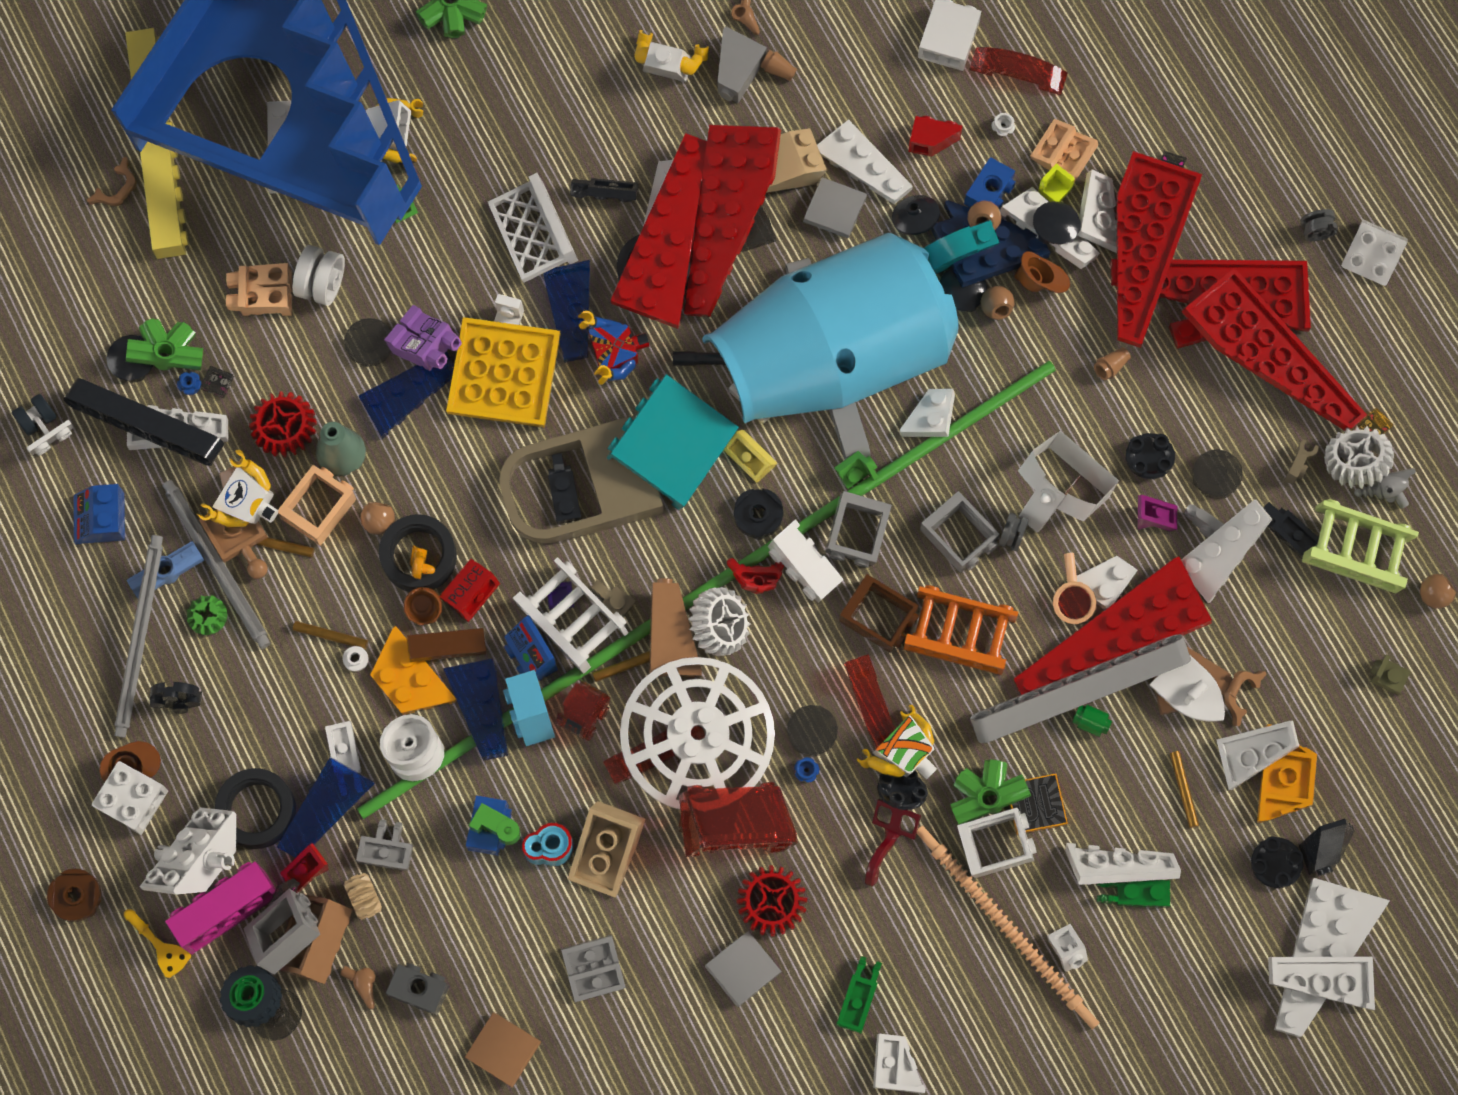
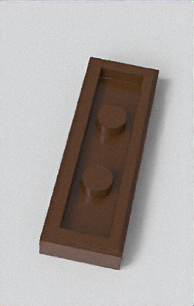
[407,628,486,662]

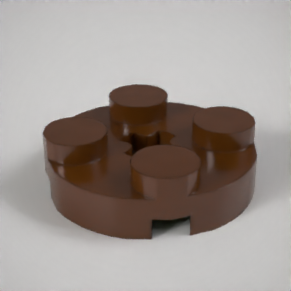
[47,869,102,922]

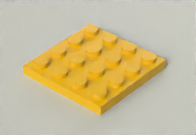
[446,317,561,428]

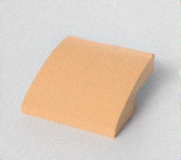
[1030,119,1098,183]

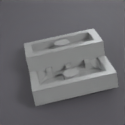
[803,177,867,238]
[705,931,782,1007]
[561,935,626,1002]

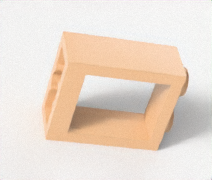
[278,465,356,546]

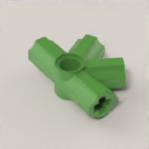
[416,0,487,38]
[126,318,203,370]
[950,759,1031,825]

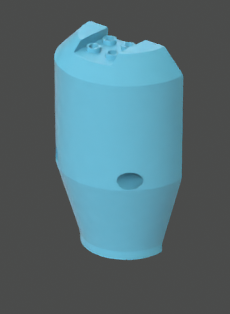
[702,233,958,423]

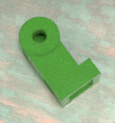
[469,803,521,845]

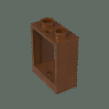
[839,574,920,653]

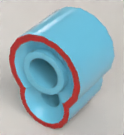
[522,823,574,866]

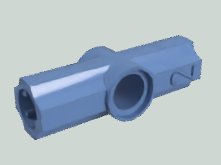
[127,541,205,599]

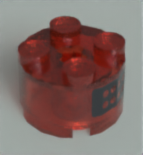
[556,679,611,741]

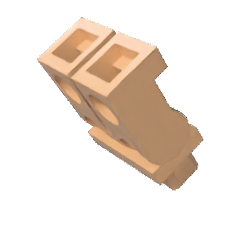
[226,263,293,316]

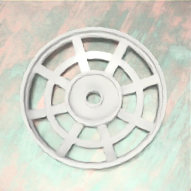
[620,657,775,812]

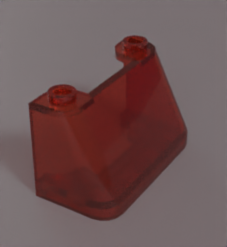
[679,782,798,857]

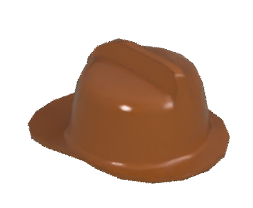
[1014,251,1070,293]
[99,741,161,782]

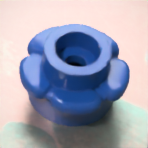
[177,372,201,395]
[794,757,820,783]

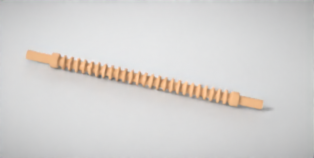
[917,825,1100,1030]

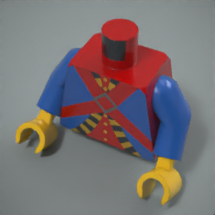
[578,311,650,385]

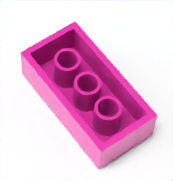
[165,862,281,955]

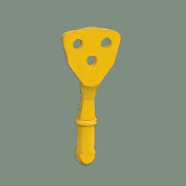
[124,909,191,978]

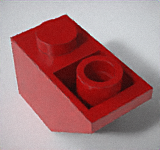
[908,116,963,157]

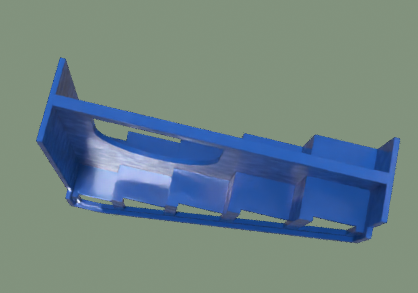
[111,0,422,245]

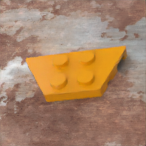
[370,626,457,715]
[1257,724,1317,823]

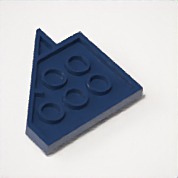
[931,200,1051,288]

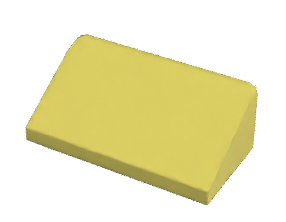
[723,430,777,483]

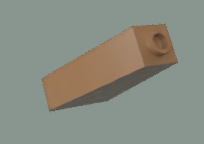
[649,578,702,678]

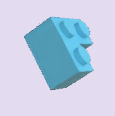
[503,670,555,746]

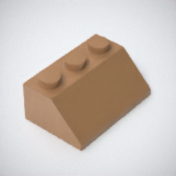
[279,894,353,984]

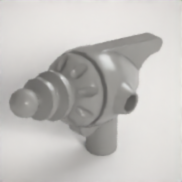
[1354,468,1416,509]

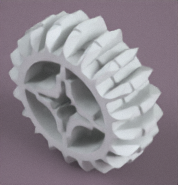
[1324,426,1394,489]
[688,587,751,656]

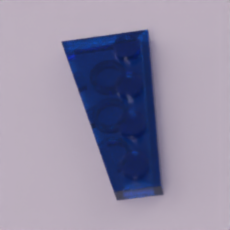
[543,260,590,363]
[359,351,454,439]
[443,658,509,761]
[277,756,375,858]

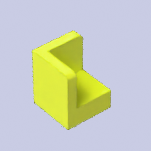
[1038,163,1075,202]

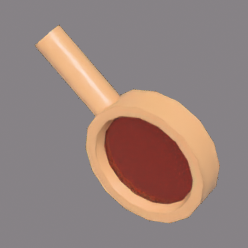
[1053,553,1097,624]

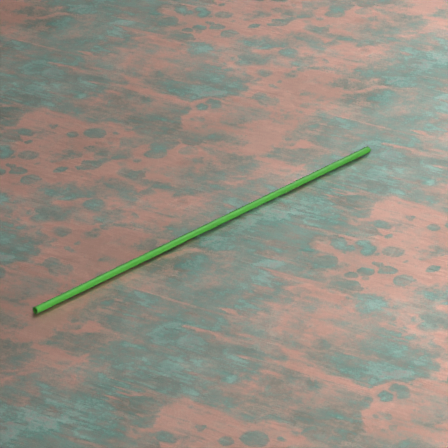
[357,361,1056,819]

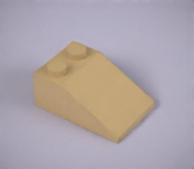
[766,128,827,193]
[567,801,646,898]

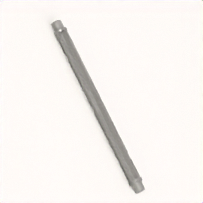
[162,480,271,649]
[114,535,163,738]

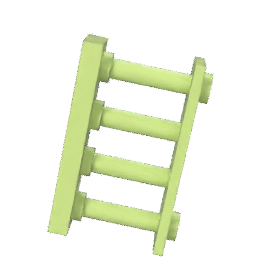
[1302,499,1419,593]

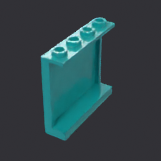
[606,374,739,510]

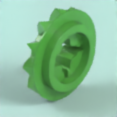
[187,595,227,635]

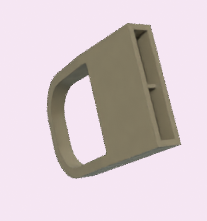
[500,415,664,544]

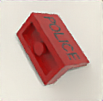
[439,559,500,622]

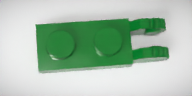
[1097,880,1170,908]
[836,956,882,1034]

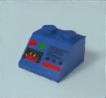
[74,484,125,544]
[503,615,558,681]

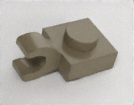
[1284,439,1319,485]
[590,580,635,618]

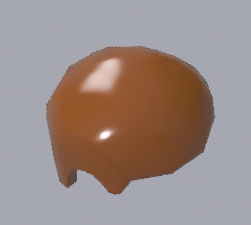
[404,587,442,626]

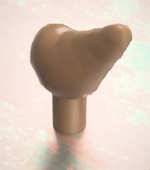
[731,0,760,35]
[341,966,375,1010]

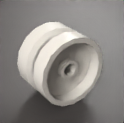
[292,245,345,306]
[380,714,444,781]

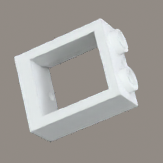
[957,808,1037,878]

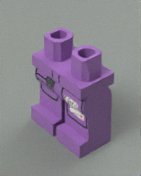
[384,305,462,371]

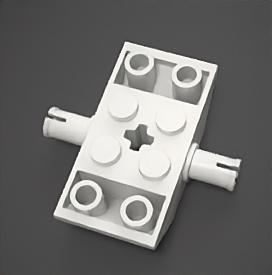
[140,808,236,895]

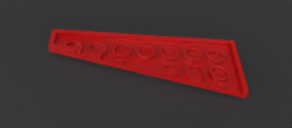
[610,133,707,329]
[1110,259,1311,332]
[1014,556,1212,695]

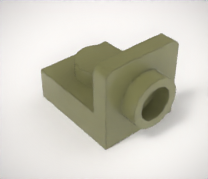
[1370,654,1411,695]

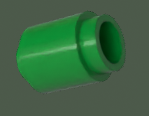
[1072,704,1112,737]

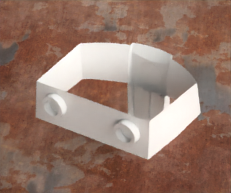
[1018,431,1119,533]

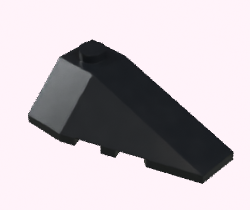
[1299,819,1355,877]

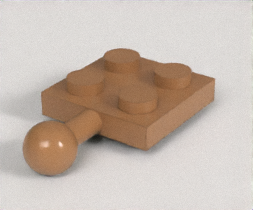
[199,509,268,579]

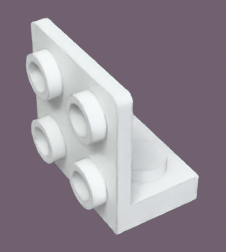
[1341,219,1408,286]
[92,761,168,835]

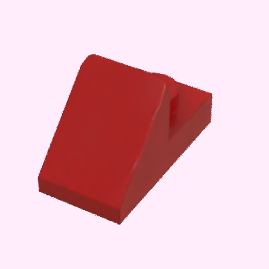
[1169,319,1207,349]
[280,843,329,893]

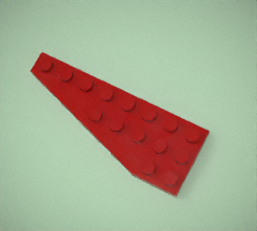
[684,125,781,317]
[1117,151,1203,348]
[1181,267,1367,431]

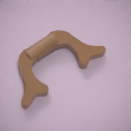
[87,157,137,206]
[1224,671,1266,727]

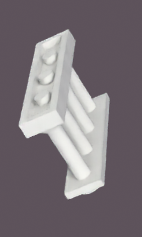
[513,557,628,674]

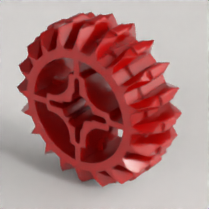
[249,391,317,458]
[737,865,807,937]

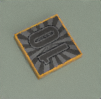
[1010,774,1068,835]

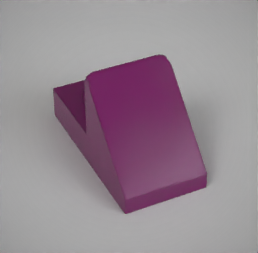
[1137,494,1178,531]

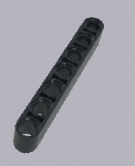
[63,378,224,466]

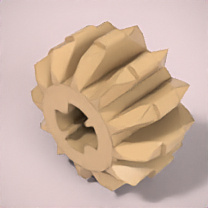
[344,873,382,920]

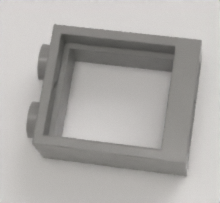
[825,491,892,568]
[920,491,1000,573]
[243,888,321,975]

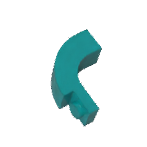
[924,220,1000,274]

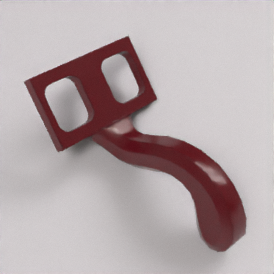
[865,799,921,887]

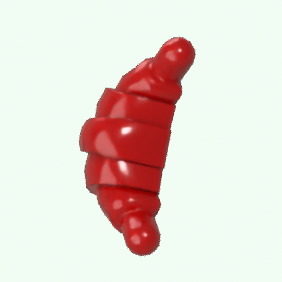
[727,558,784,594]

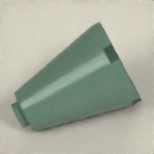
[316,422,366,476]

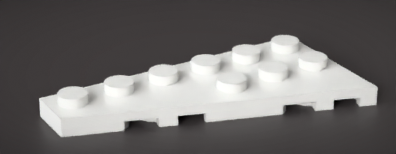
[1274,878,1390,1038]

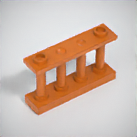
[903,585,1018,675]

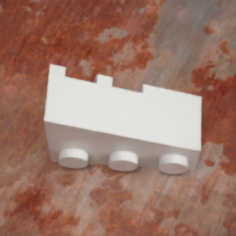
[768,519,843,603]

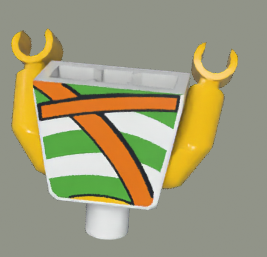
[857,705,937,780]

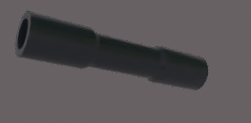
[673,351,726,366]

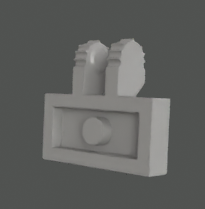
[356,819,413,871]

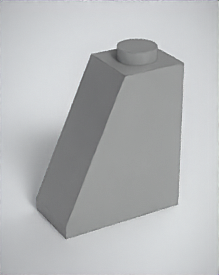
[718,26,767,103]

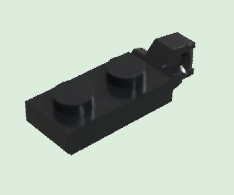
[570,178,639,202]
[548,453,582,524]
[1263,502,1319,559]

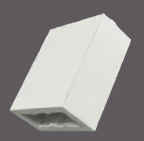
[918,0,981,71]

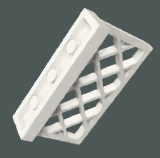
[488,173,578,283]

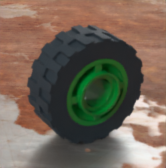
[220,965,282,1028]

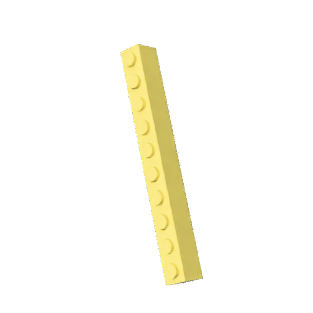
[125,28,189,259]

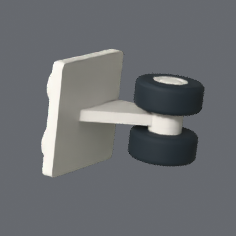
[12,394,74,456]

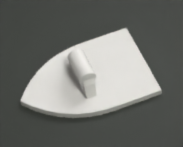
[1149,655,1225,722]

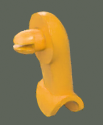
[410,545,435,580]

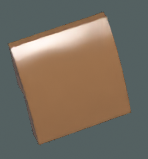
[465,1012,541,1088]

